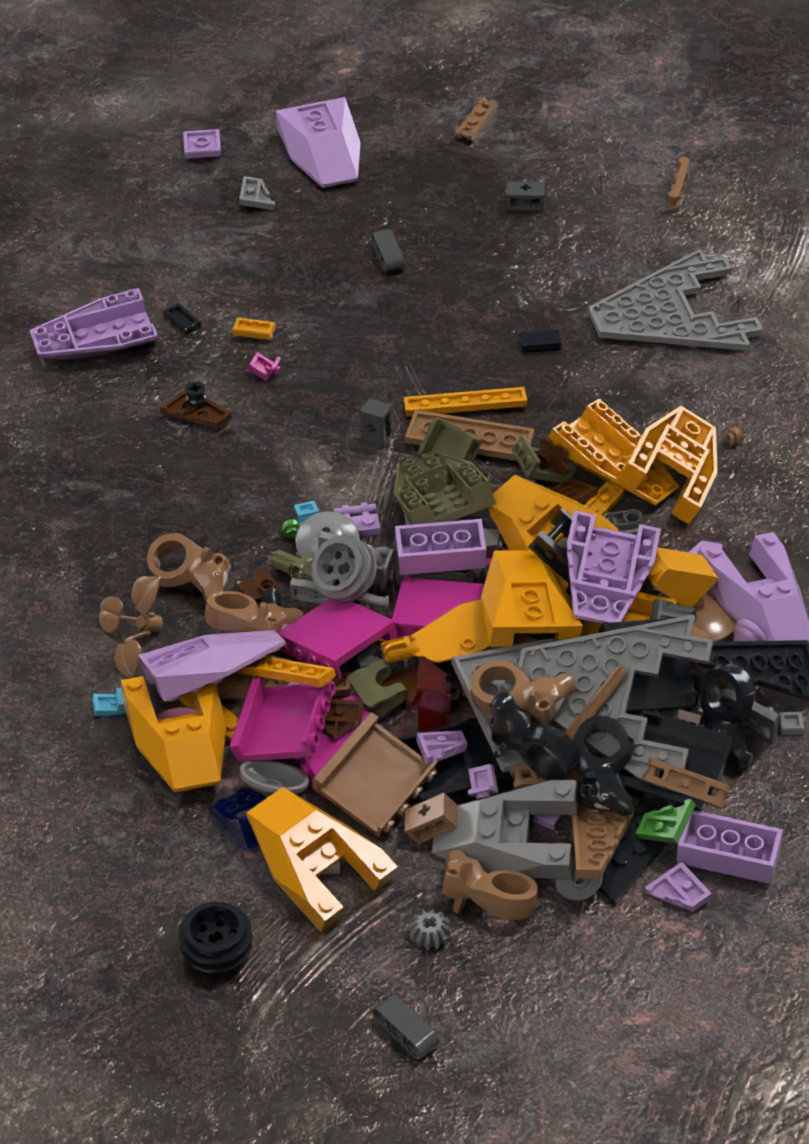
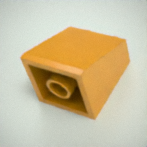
[648,547,719,607]

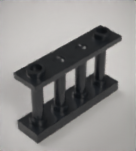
[528,508,573,584]

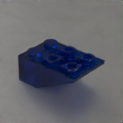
[209,786,268,851]

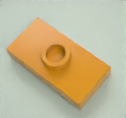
[232,318,276,340]

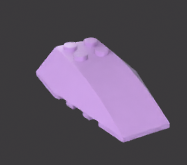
[566,510,661,624]

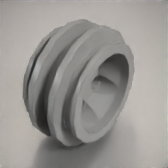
[311,534,377,602]

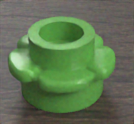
[281,519,300,539]

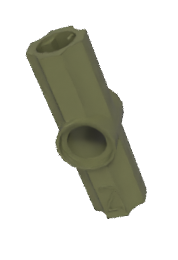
[271,550,313,581]

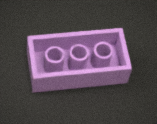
[395,519,486,575]
[676,810,783,884]

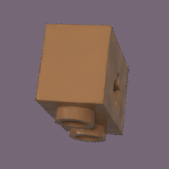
[405,793,457,844]

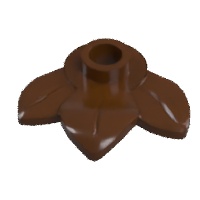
[537,438,569,474]
[237,569,278,601]

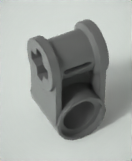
[603,509,642,531]

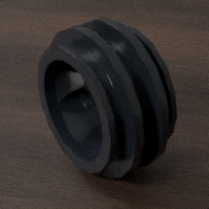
[178,902,253,973]

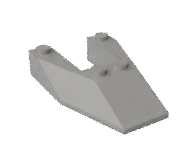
[432,780,579,879]

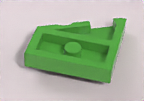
[635,799,696,843]

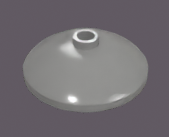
[295,511,360,559]
[239,760,309,798]

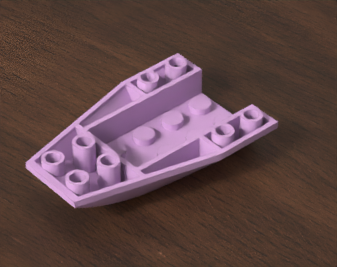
[30,288,158,359]

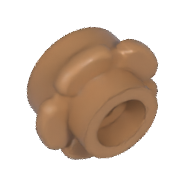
[725,426,744,446]

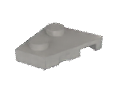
[239,176,275,210]

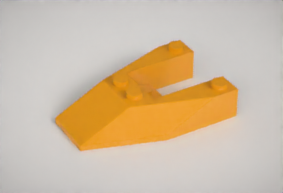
[617,406,717,524]
[487,475,619,590]
[121,676,226,793]
[246,787,398,932]

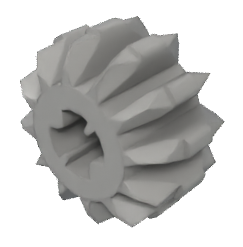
[409,908,451,951]

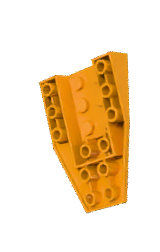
[548,399,680,505]
[481,550,583,647]

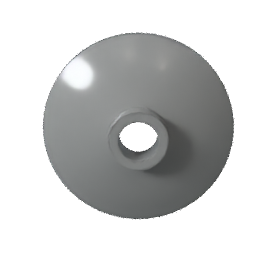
[556,858,603,901]

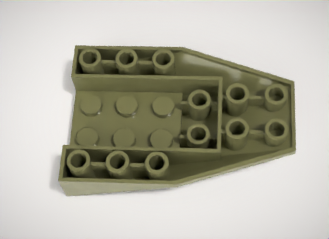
[393,451,496,525]

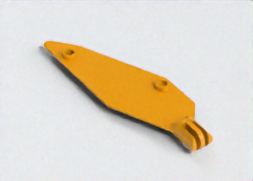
[380,580,568,664]

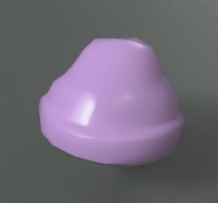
[733,619,767,641]

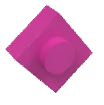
[246,352,281,382]

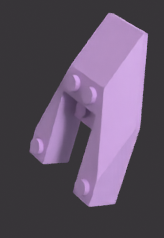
[698,532,809,643]

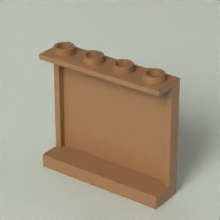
[312,712,438,838]

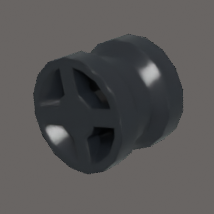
[185,381,207,407]

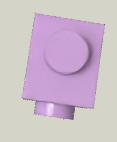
[468,764,498,800]

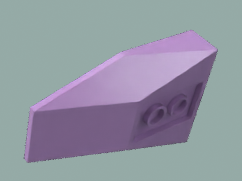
[276,97,361,188]
[138,630,286,702]

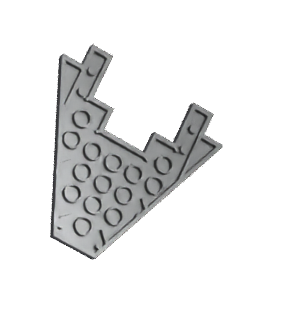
[588,249,763,351]
[512,615,714,781]

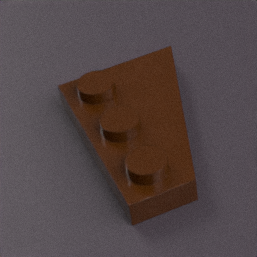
[160,389,232,429]

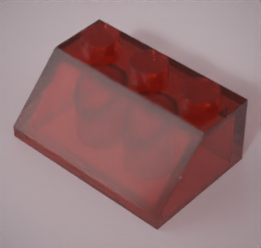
[417,656,451,733]

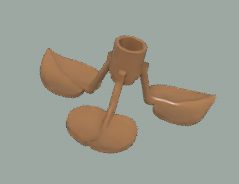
[99,576,163,678]

